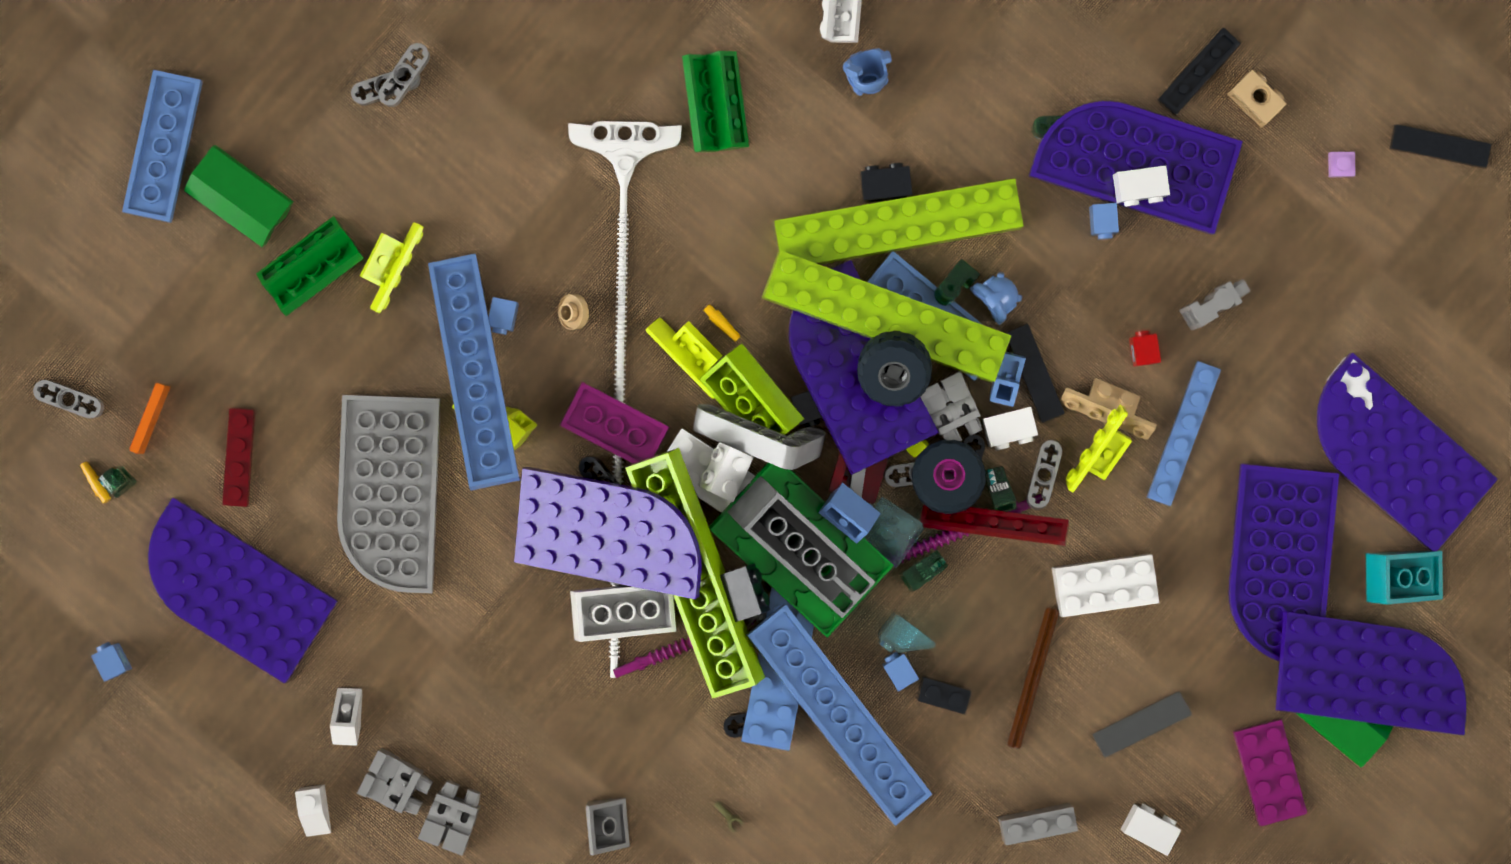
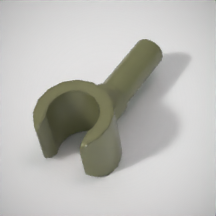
[714,801,743,832]

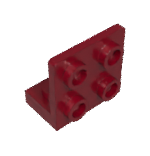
[828,452,888,504]

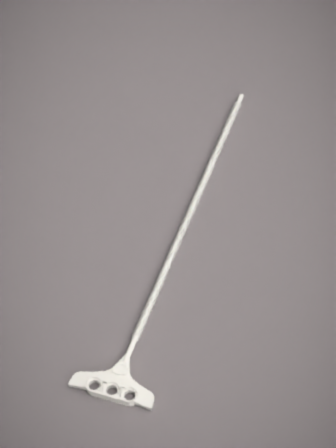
[568,121,682,678]

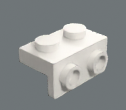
[820,0,862,43]
[700,442,754,502]

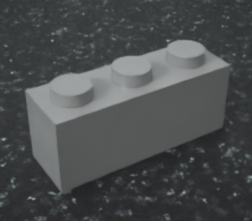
[998,803,1078,845]

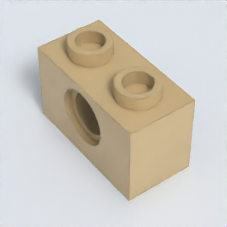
[1227,70,1286,128]

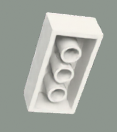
[667,429,755,512]
[1052,553,1159,617]
[570,585,676,642]

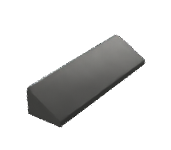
[1092,691,1192,758]

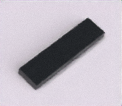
[1157,27,1241,116]
[1389,124,1491,169]
[1006,324,1065,423]

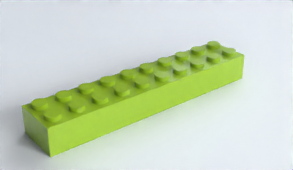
[774,179,1024,265]
[762,250,1011,382]
[625,448,765,699]

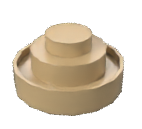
[558,294,589,330]

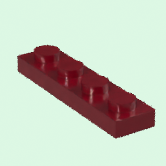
[222,408,256,507]

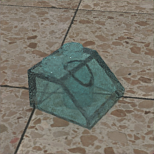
[864,497,924,569]
[877,612,936,653]

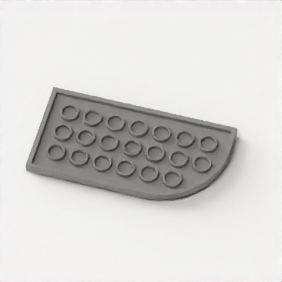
[337,395,441,593]

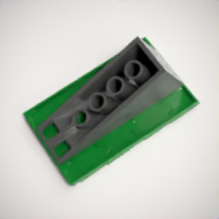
[709,463,894,638]

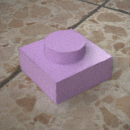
[1328,152,1355,177]

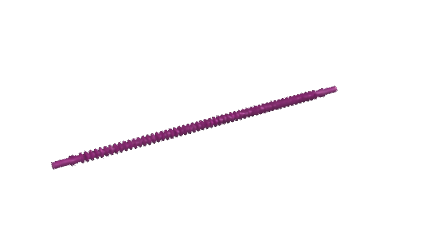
[613,494,1043,678]

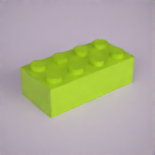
[700,344,804,435]

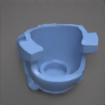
[843,48,892,96]
[970,272,1022,325]

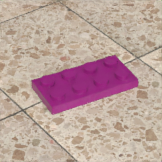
[560,382,669,464]
[1233,719,1307,827]

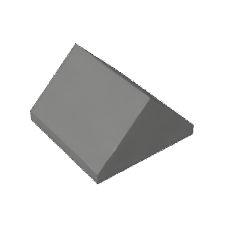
[586,798,630,855]

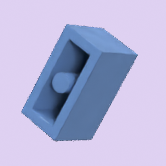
[818,483,881,544]

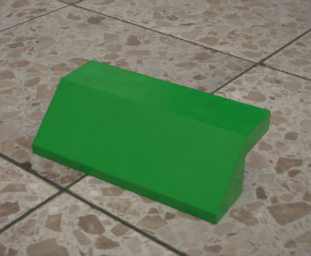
[682,51,749,152]
[184,145,294,247]
[256,216,364,316]
[1296,713,1394,768]

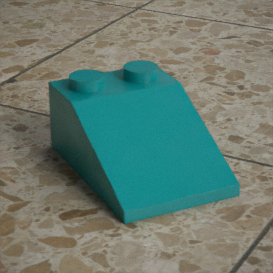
[1366,551,1443,605]

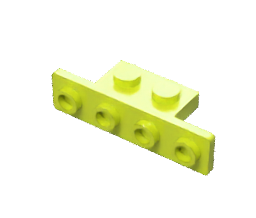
[360,222,424,313]
[646,317,723,399]
[1066,404,1132,492]

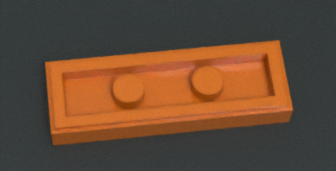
[129,383,171,454]

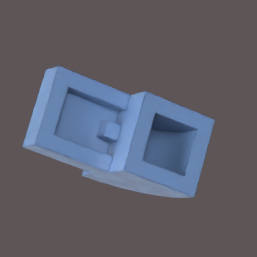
[990,352,1026,407]

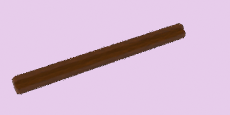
[1007,608,1059,749]

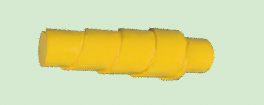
[703,304,741,342]
[80,462,112,504]

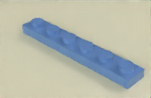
[1146,361,1221,506]

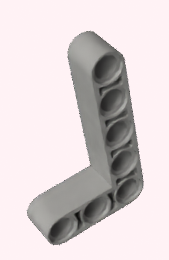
[693,404,826,470]

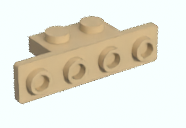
[1060,378,1156,440]

